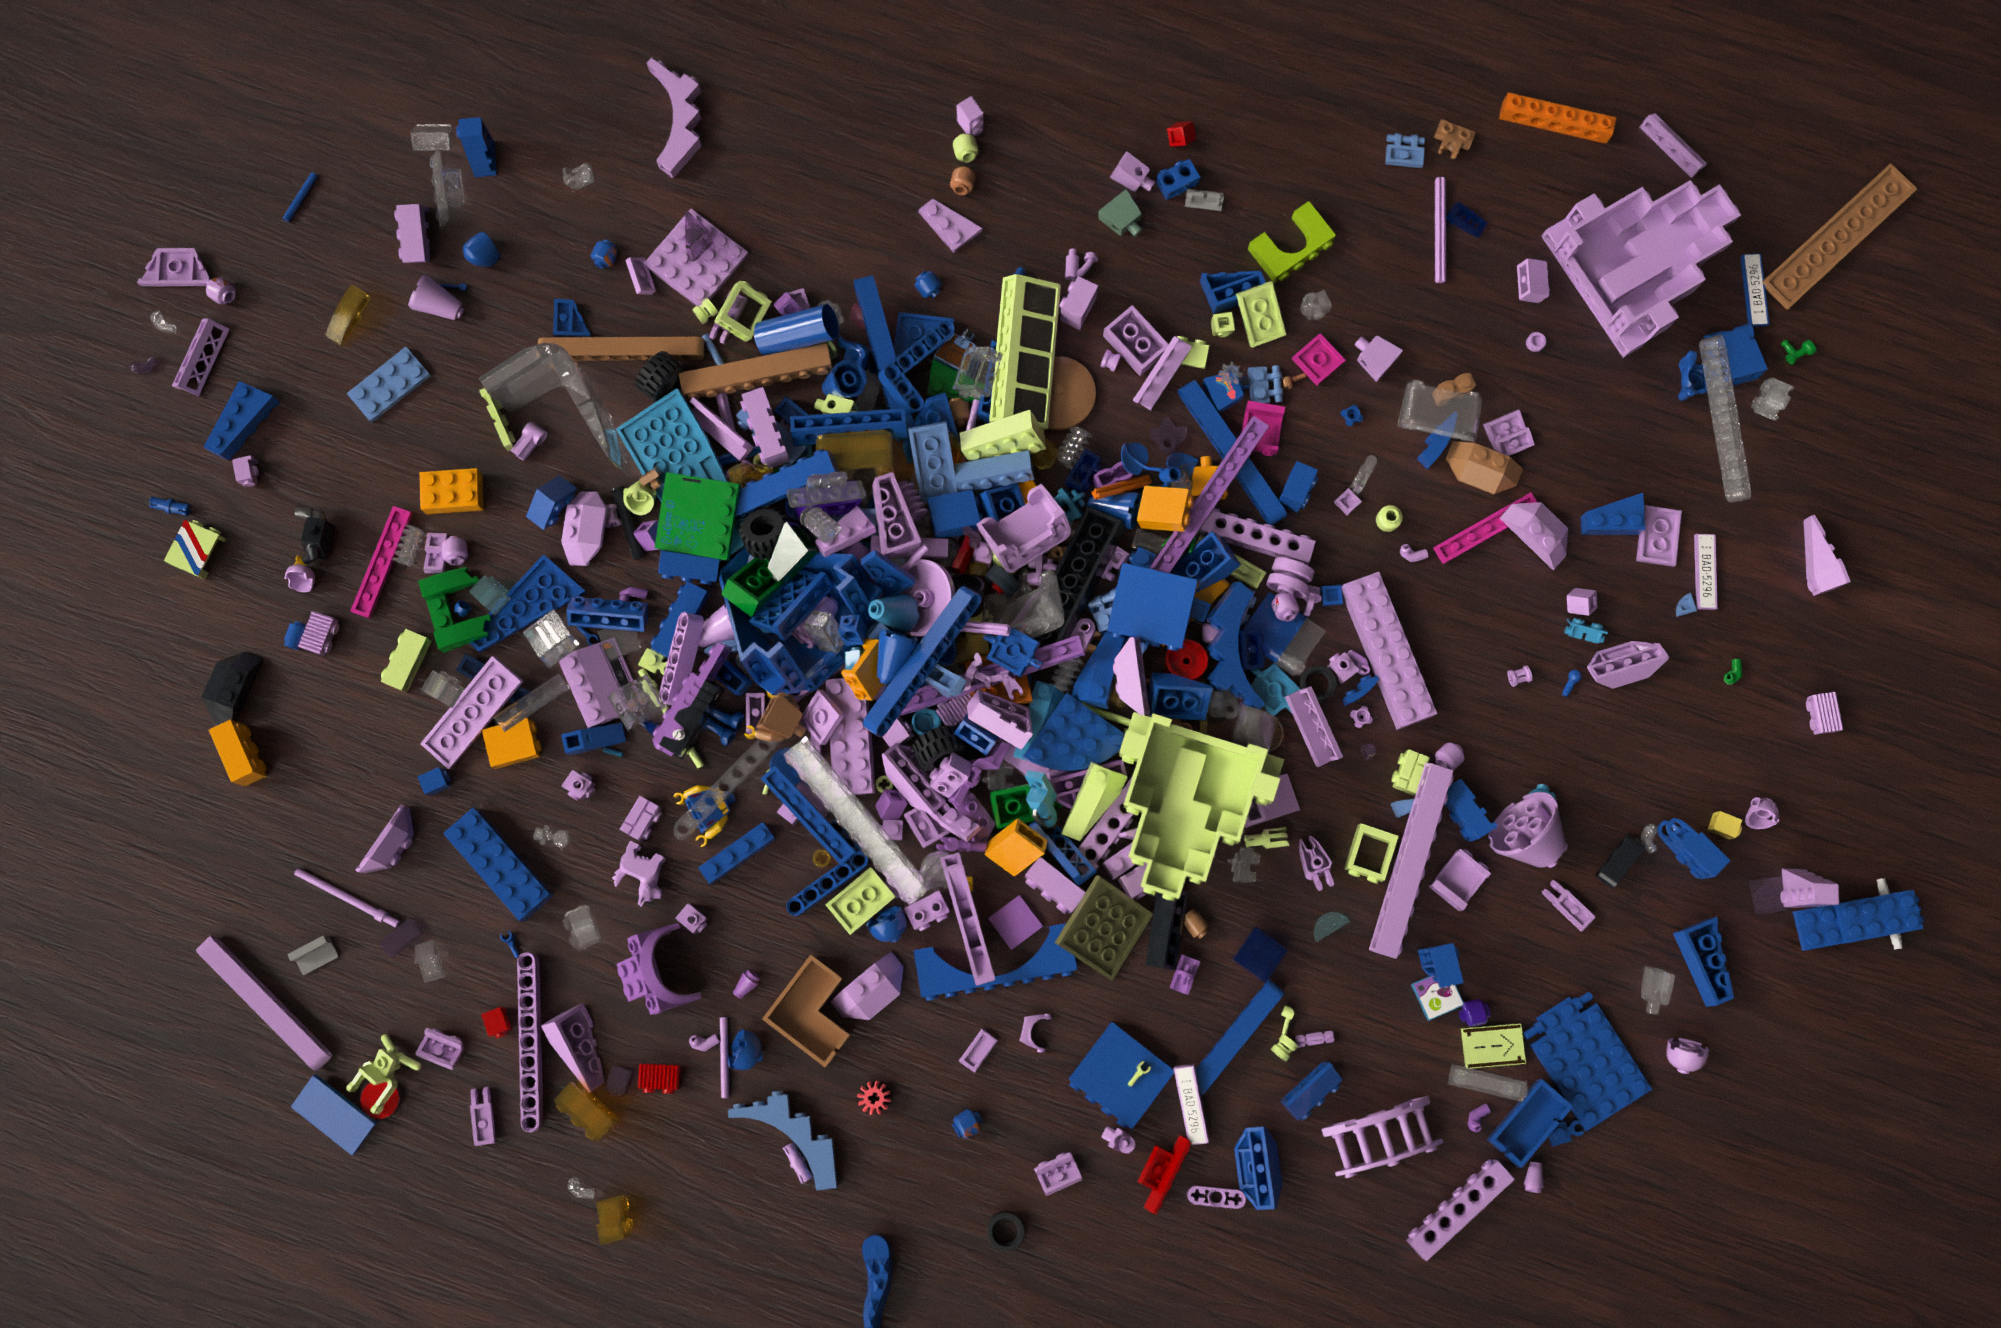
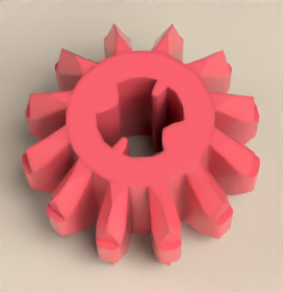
[857,1081,891,1115]

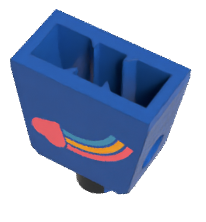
[1202,372,1250,414]

